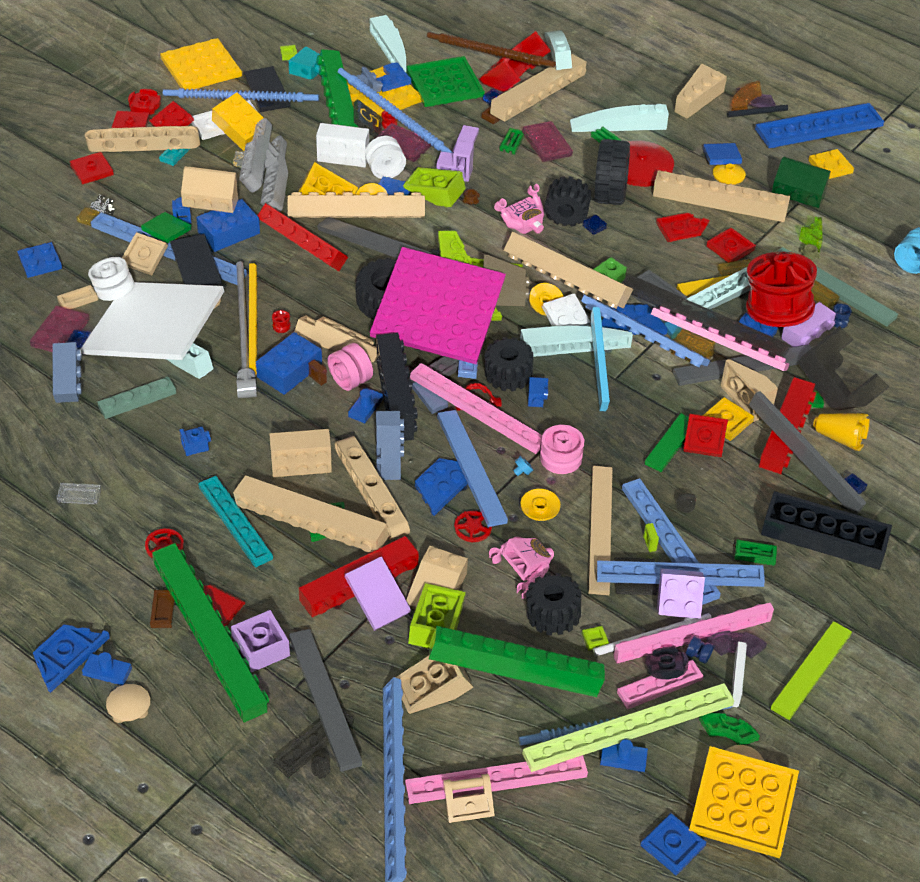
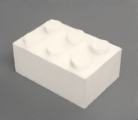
[316,123,369,167]

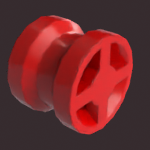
[382,111,398,130]
[272,310,291,333]

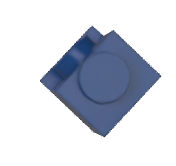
[172,197,191,224]
[528,377,548,407]
[179,427,211,456]

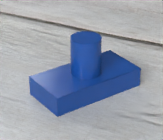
[348,388,383,423]
[82,652,132,685]
[600,739,648,772]

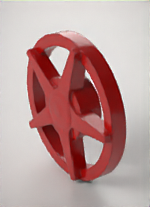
[454,511,492,542]
[145,528,184,559]

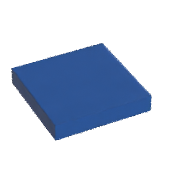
[703,143,742,165]
[640,813,707,875]

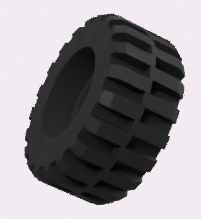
[595,139,630,205]
[356,258,398,320]

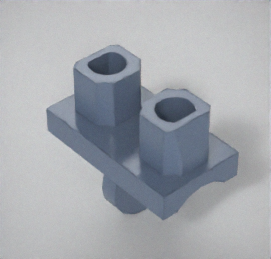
[356,67,383,92]

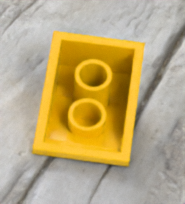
[298,162,358,195]

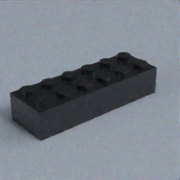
[376,333,418,441]
[761,491,892,570]

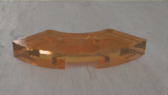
[731,81,762,111]

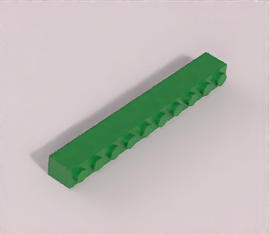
[152,543,269,723]

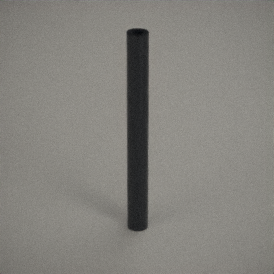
[727,104,788,118]

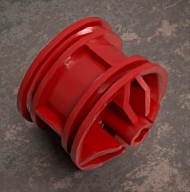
[746,252,817,327]

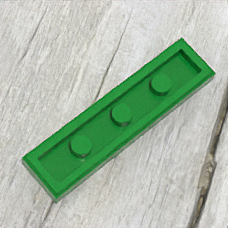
[645,413,689,473]

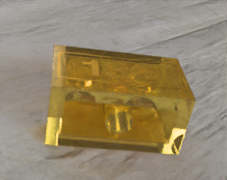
[671,328,716,362]

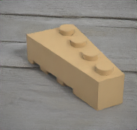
[675,64,727,119]

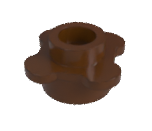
[463,189,480,204]

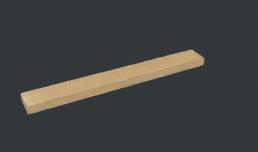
[588,466,612,596]

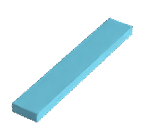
[591,307,610,411]

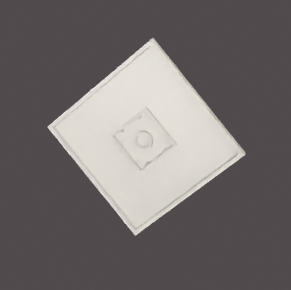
[81,282,224,360]

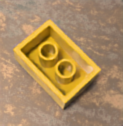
[212,93,264,151]

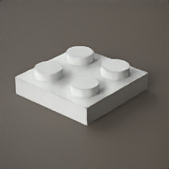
[542,294,590,326]

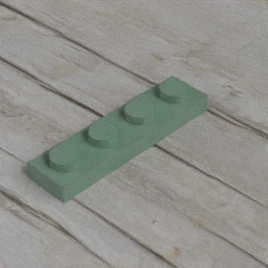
[97,377,176,419]

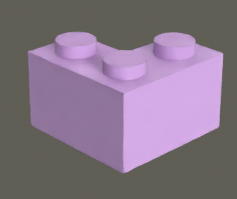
[437,141,474,182]

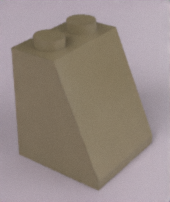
[483,255,529,306]

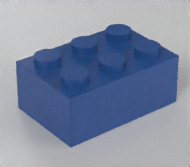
[196,199,260,252]
[256,332,322,395]

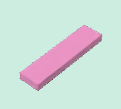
[617,660,703,710]

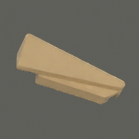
[294,315,376,363]

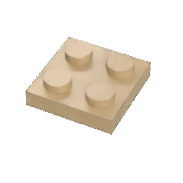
[122,232,168,276]

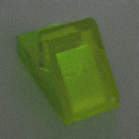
[799,217,823,253]

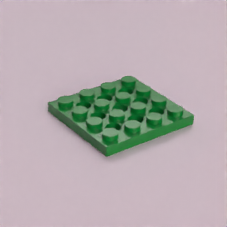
[406,56,485,107]

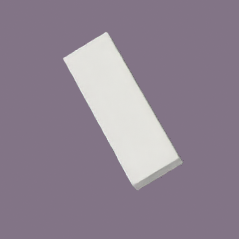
[731,641,747,708]

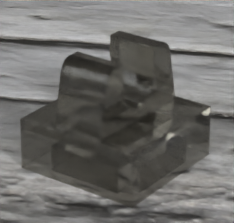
[90,195,115,215]

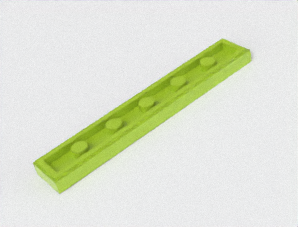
[771,621,852,720]

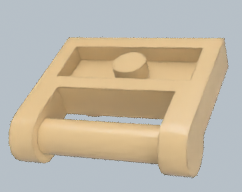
[443,774,495,823]

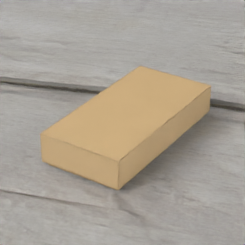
[57,285,98,312]

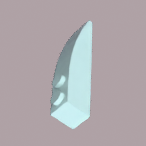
[370,15,406,72]
[544,30,572,70]
[570,104,669,132]
[681,267,751,316]
[520,326,633,357]
[166,343,213,379]

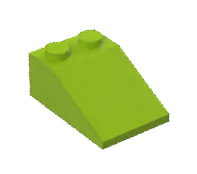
[403,167,466,207]
[408,583,466,648]

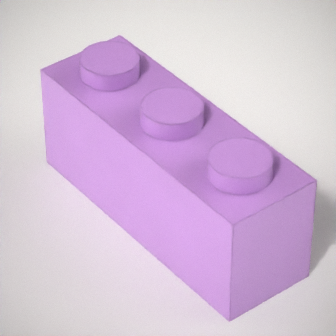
[781,302,836,347]

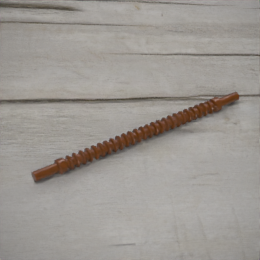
[427,32,556,68]

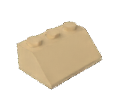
[181,166,238,213]

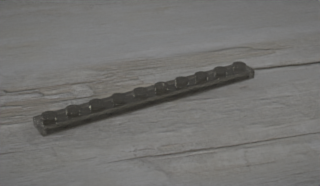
[622,274,790,357]

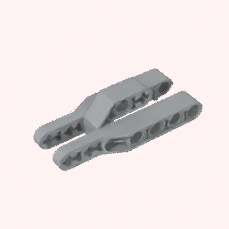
[239,118,288,212]

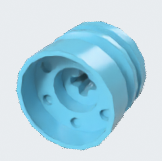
[894,227,920,274]

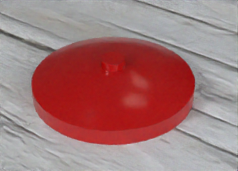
[627,140,674,187]

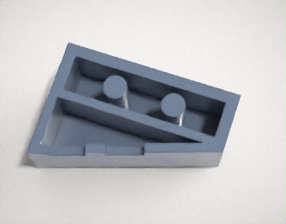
[53,342,82,403]
[376,411,404,480]

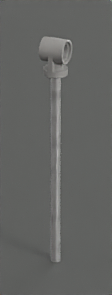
[236,261,257,398]

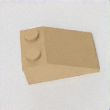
[721,359,778,422]
[406,546,468,610]
[395,656,473,714]

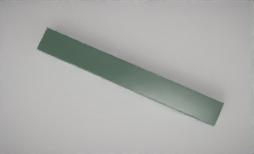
[777,247,898,327]

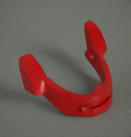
[455,383,502,411]

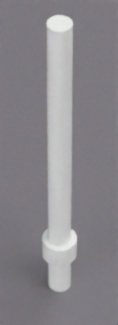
[593,613,711,657]

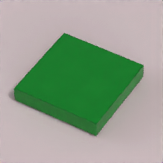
[141,212,191,244]

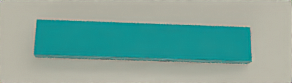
[198,476,273,568]

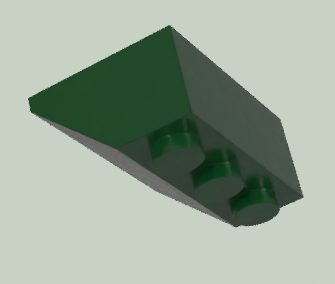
[772,157,831,208]

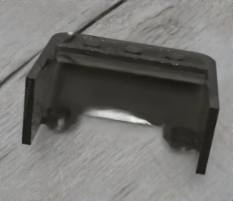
[799,326,889,411]

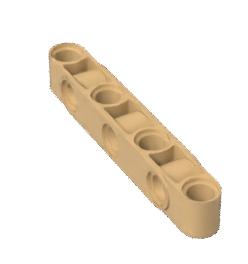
[85,126,200,152]
[335,436,410,541]

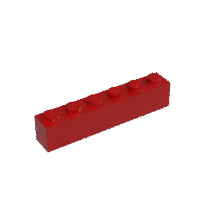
[257,203,348,271]
[759,377,817,474]
[299,536,419,618]

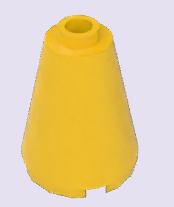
[813,413,870,451]

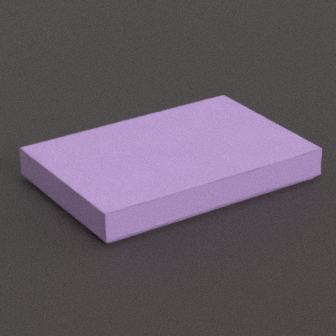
[344,556,411,631]

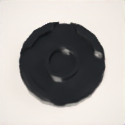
[645,647,689,680]

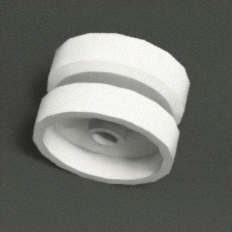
[365,136,406,179]
[88,257,134,301]

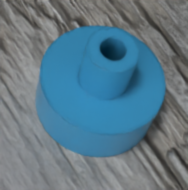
[513,456,534,476]

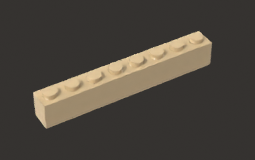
[490,54,587,122]
[653,171,790,222]
[288,192,425,218]
[503,232,633,309]
[233,475,389,552]

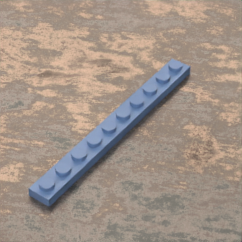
[91,212,247,285]
[383,677,407,882]

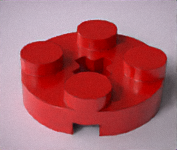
[128,89,161,115]

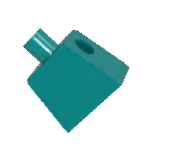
[288,47,320,80]

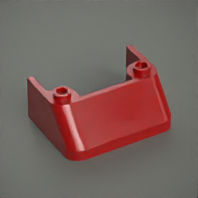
[479,31,551,92]

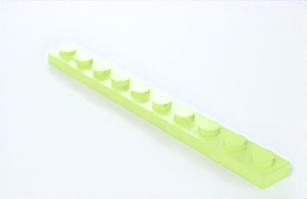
[522,683,734,772]

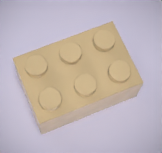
[270,429,332,477]

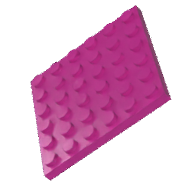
[370,247,506,364]

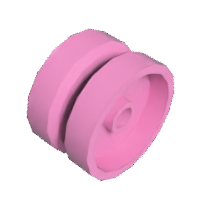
[327,343,373,391]
[540,425,584,474]

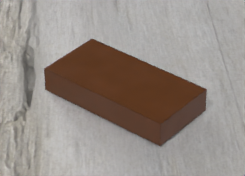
[150,590,175,628]

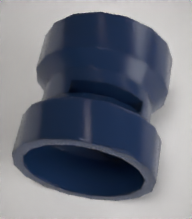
[833,303,852,329]
[686,636,714,664]

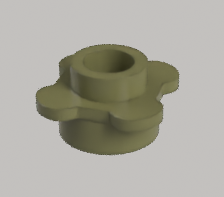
[418,154,436,168]
[800,244,820,260]

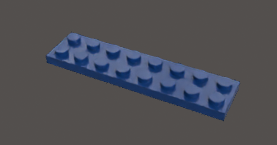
[755,103,884,148]

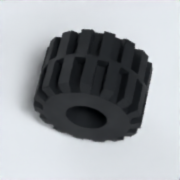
[544,176,591,227]
[485,337,534,392]
[526,573,581,635]

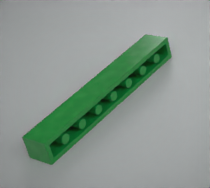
[316,49,358,128]
[429,626,605,697]

